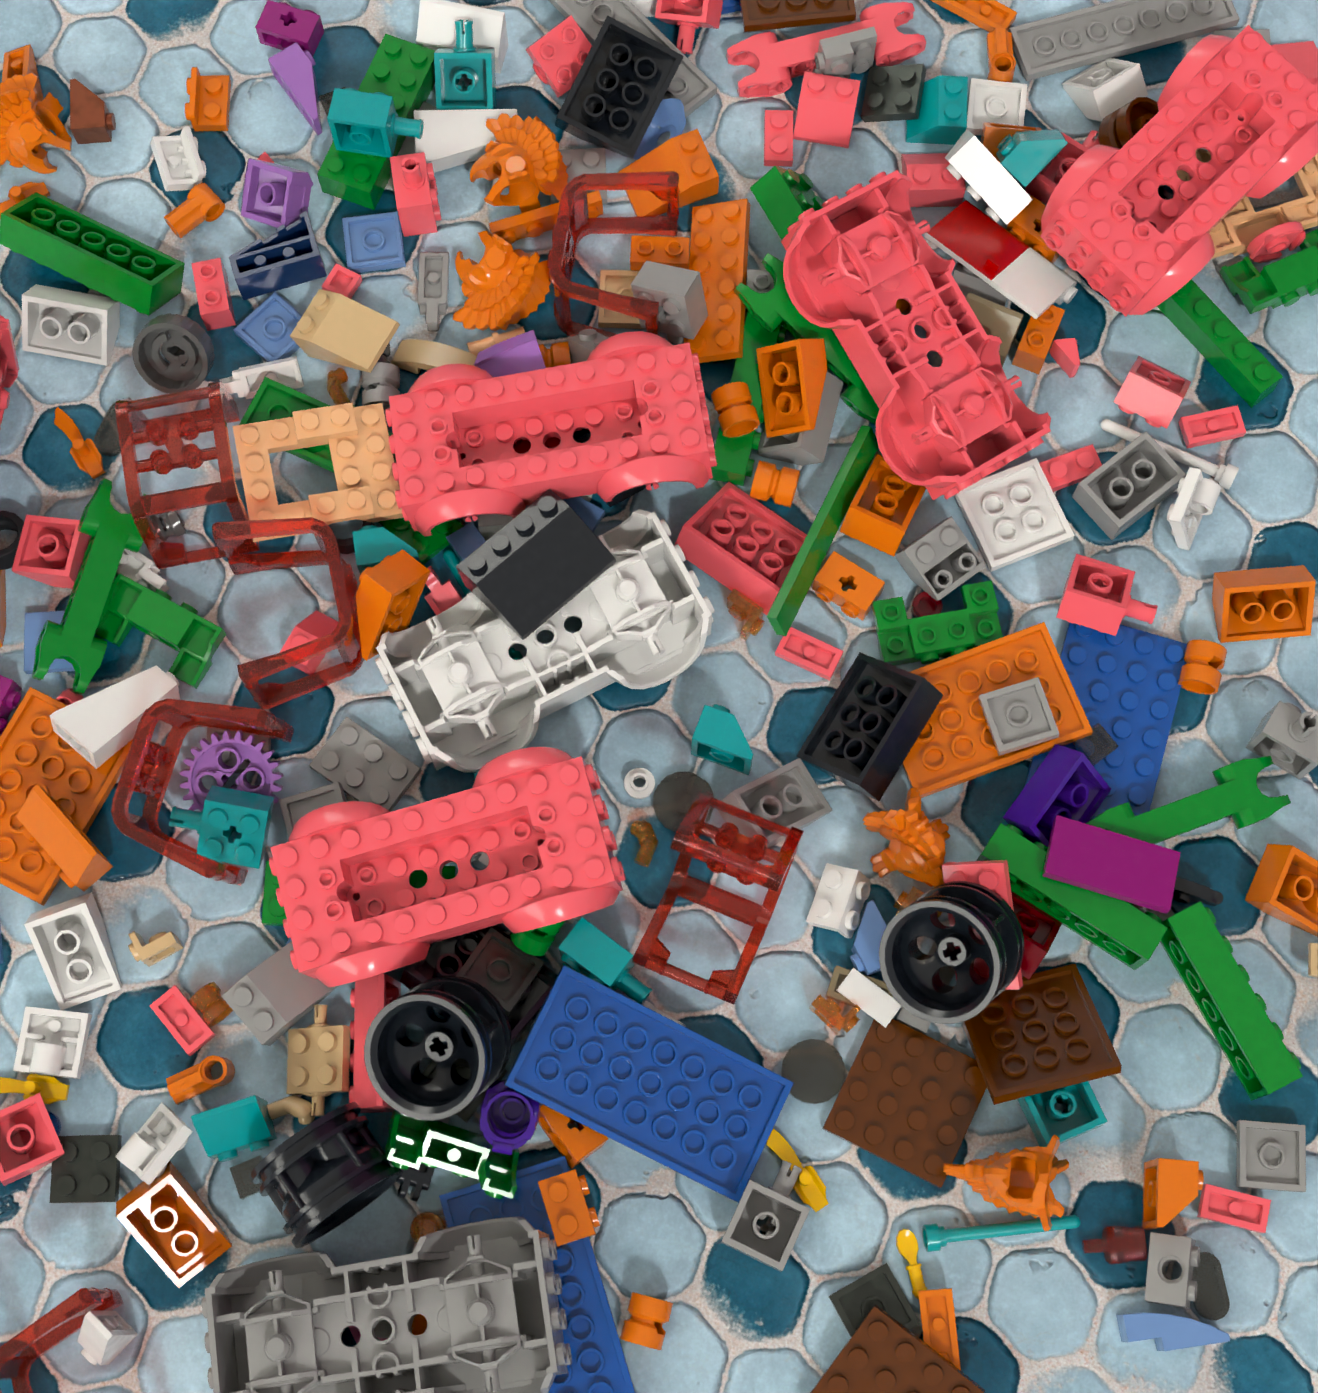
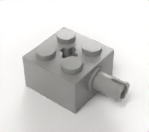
[631,260,708,345]
[1246,701,1318,779]
[721,1160,810,1272]

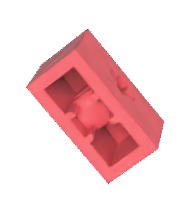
[191,258,236,331]

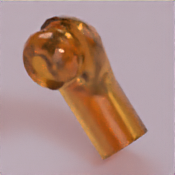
[327,368,351,405]
[630,820,658,868]

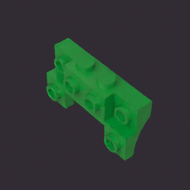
[1219,229,1318,314]
[95,573,226,689]
[871,580,1003,666]
[385,1109,519,1199]

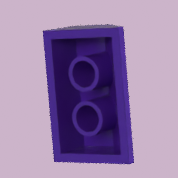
[1003,744,1111,847]

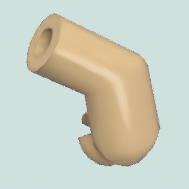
[267,1095,315,1125]

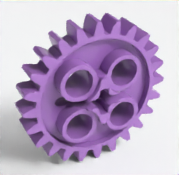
[180,729,284,828]

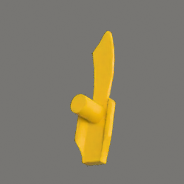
[0,1074,70,1105]
[766,1128,829,1212]

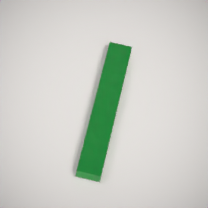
[767,425,878,636]

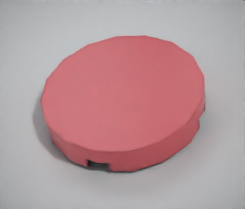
[1246,221,1306,263]

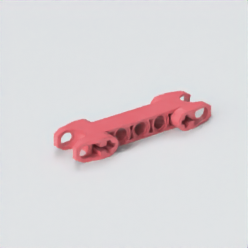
[726,2,926,98]

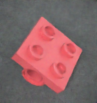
[525,15,592,97]

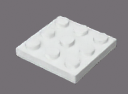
[954,458,1075,572]

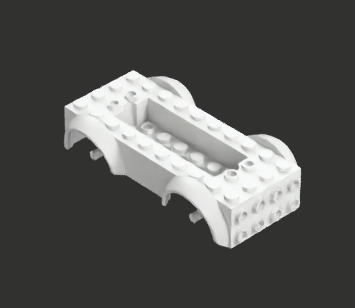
[374,509,714,772]

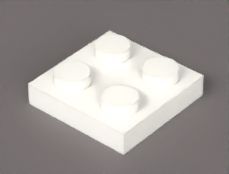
[966,78,1027,136]

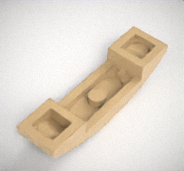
[391,339,477,374]

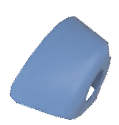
[622,98,686,160]

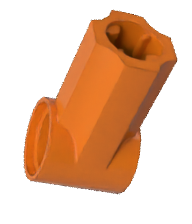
[986,28,1016,82]
[164,183,225,238]
[166,1055,235,1105]

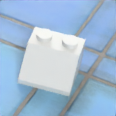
[1062,58,1148,122]

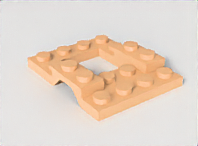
[1177,148,1318,259]
[232,403,403,542]

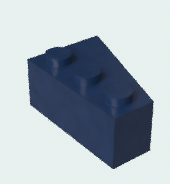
[229,210,327,300]

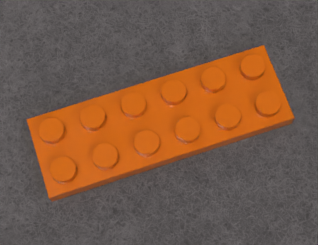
[684,198,751,363]

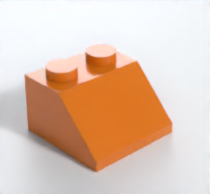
[1142,1158,1204,1230]

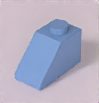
[850,900,887,977]

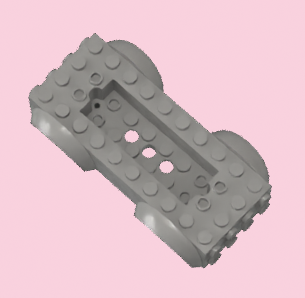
[202,1217,572,1393]

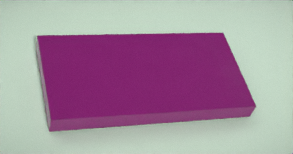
[1042,815,1181,914]

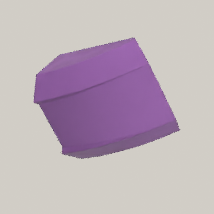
[241,158,314,228]
[474,330,546,377]

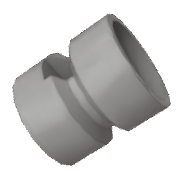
[362,362,400,416]

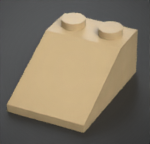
[290,289,400,373]

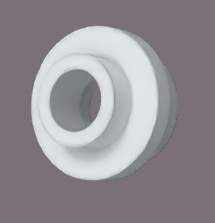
[624,768,655,799]

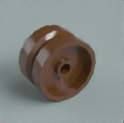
[1098,97,1159,149]

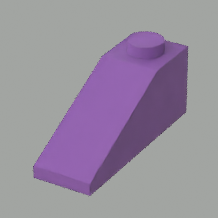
[268,42,322,135]

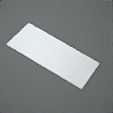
[836,968,901,1028]

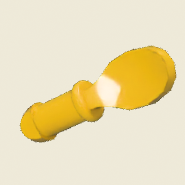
[896,1229,928,1299]

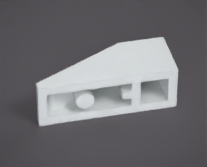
[77,1311,138,1365]

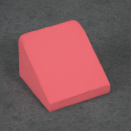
[1049,338,1080,378]

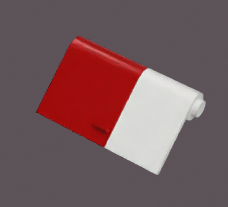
[924,200,1078,319]

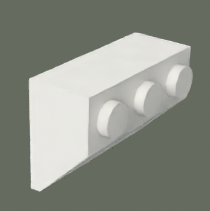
[416,0,508,73]
[945,130,1033,225]
[22,284,120,366]

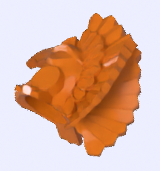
[0,72,72,174]
[470,113,569,213]
[453,230,555,331]
[862,787,950,887]
[943,1134,1069,1231]

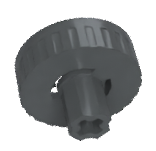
[132,314,215,394]

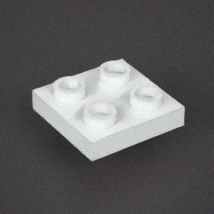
[1167,467,1221,550]
[13,1006,92,1079]
[115,1102,193,1186]

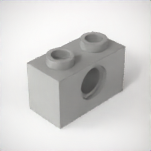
[1145,1232,1200,1308]

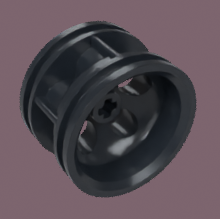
[879,881,1024,1024]
[364,976,512,1120]
[249,1102,403,1248]

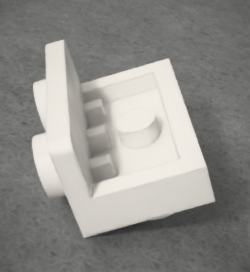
[150,126,206,191]
[806,863,871,939]

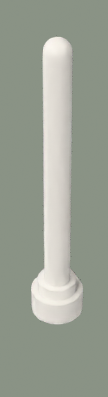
[1101,419,1239,490]

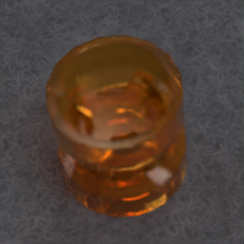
[189,982,233,1027]
[410,1212,446,1243]

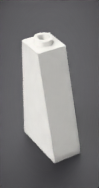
[414,109,517,173]
[50,665,180,769]

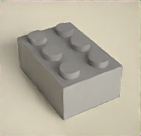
[1072,431,1187,540]

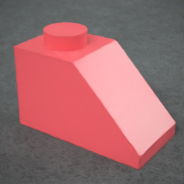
[280,610,343,676]

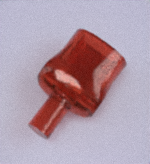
[1082,1226,1147,1264]

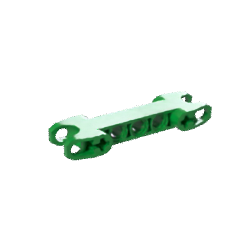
[734,253,879,426]
[32,478,152,695]
[1086,756,1291,844]

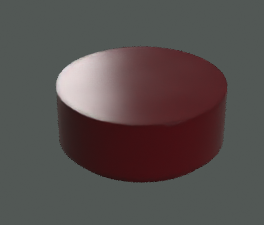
[911,591,943,618]

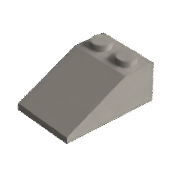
[715,758,832,859]
[222,941,338,1046]

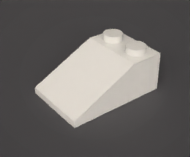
[24,892,122,1010]

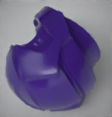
[480,1080,541,1155]

